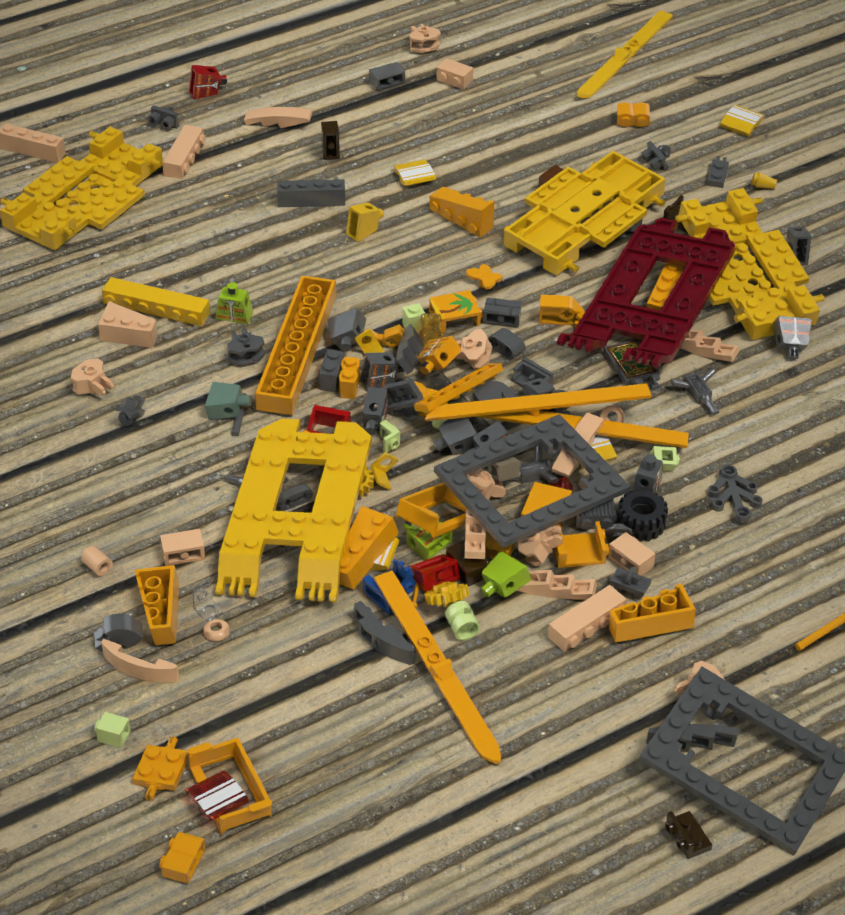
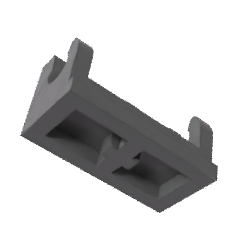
[511,357,554,387]

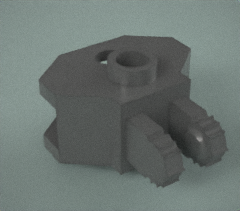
[227,328,265,366]

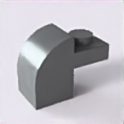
[94,613,143,652]

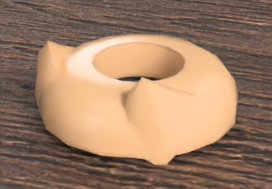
[600,405,624,423]
[203,619,230,641]

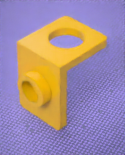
[355,329,385,354]
[370,452,398,490]

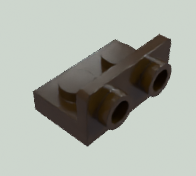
[665,811,712,859]

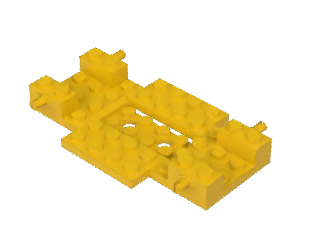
[0,126,163,251]
[503,151,666,276]
[675,188,824,340]

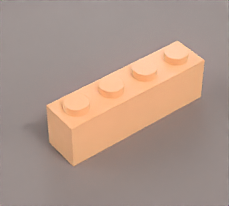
[0,124,66,163]
[163,125,206,179]
[548,585,627,652]

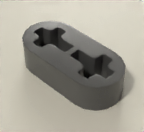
[277,484,313,510]

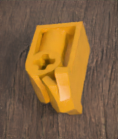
[539,295,585,328]

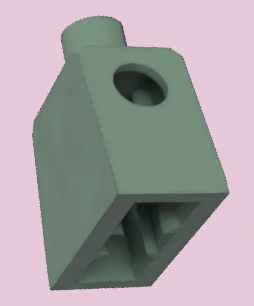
[205,382,252,420]

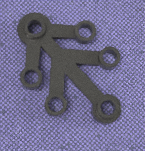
[708,465,763,524]

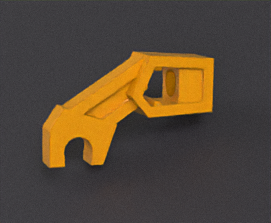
[361,324,405,348]

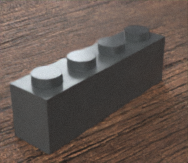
[277,179,345,208]

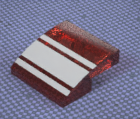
[186,770,249,821]

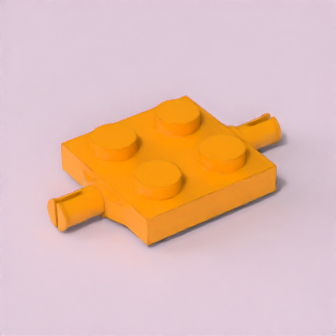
[132,736,189,801]

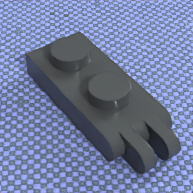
[707,156,729,188]

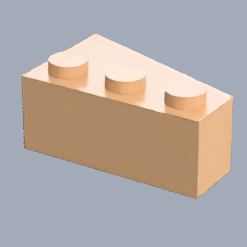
[98,301,158,348]

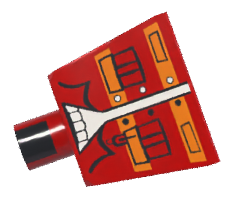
[189,65,227,99]

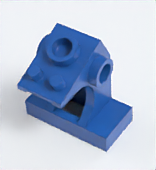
[363,559,416,615]

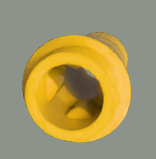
[751,172,777,189]

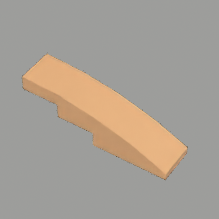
[244,107,312,129]
[680,329,739,362]
[551,412,604,478]
[465,508,486,559]
[517,570,597,600]

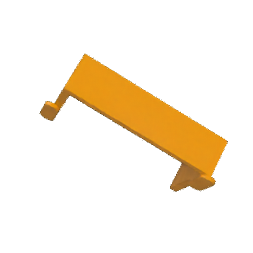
[396,482,466,538]
[188,737,272,835]

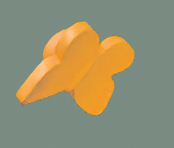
[466,264,503,290]

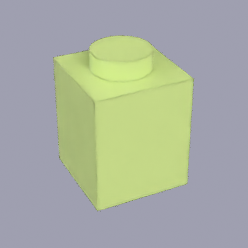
[402,303,426,332]
[95,712,131,748]

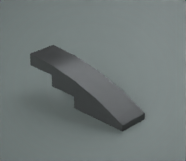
[397,324,423,375]
[646,724,738,752]

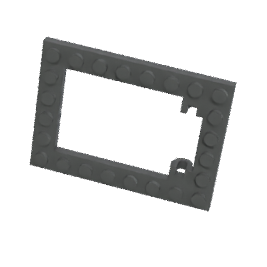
[434,414,630,548]
[638,666,845,856]

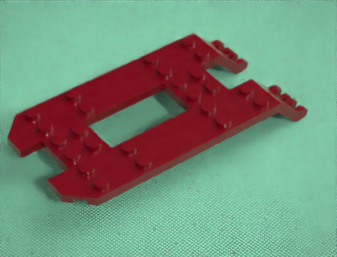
[557,218,736,368]

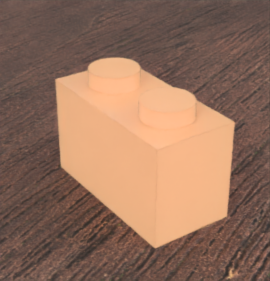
[437,58,473,90]
[160,529,205,566]
[608,532,655,576]

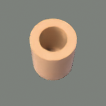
[81,546,112,576]

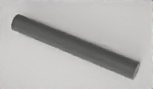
[232,393,247,437]

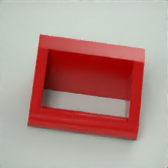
[307,405,351,434]
[409,554,460,592]

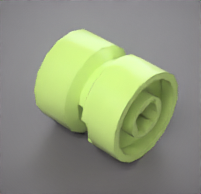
[445,601,480,640]

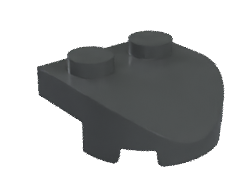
[382,379,424,420]
[473,381,518,421]

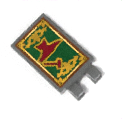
[603,339,660,390]

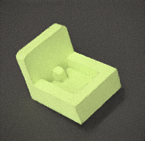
[380,420,400,453]

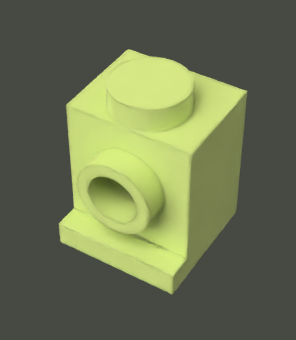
[649,446,679,472]

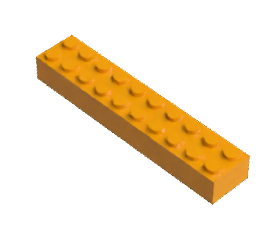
[255,275,336,415]

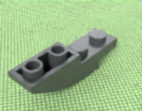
[354,601,415,665]

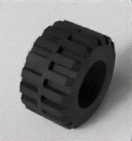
[617,489,668,541]

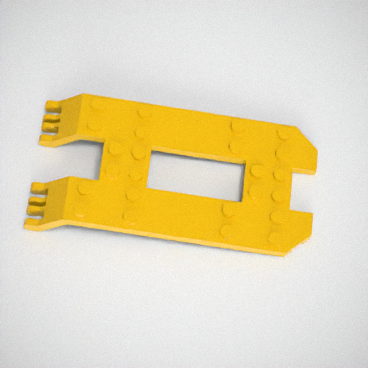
[215,419,372,603]

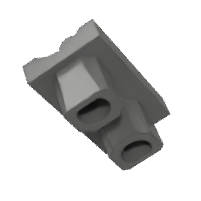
[149,105,179,130]
[641,141,671,171]
[115,395,146,426]
[609,567,652,600]

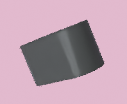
[488,328,525,359]

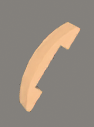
[101,639,179,683]

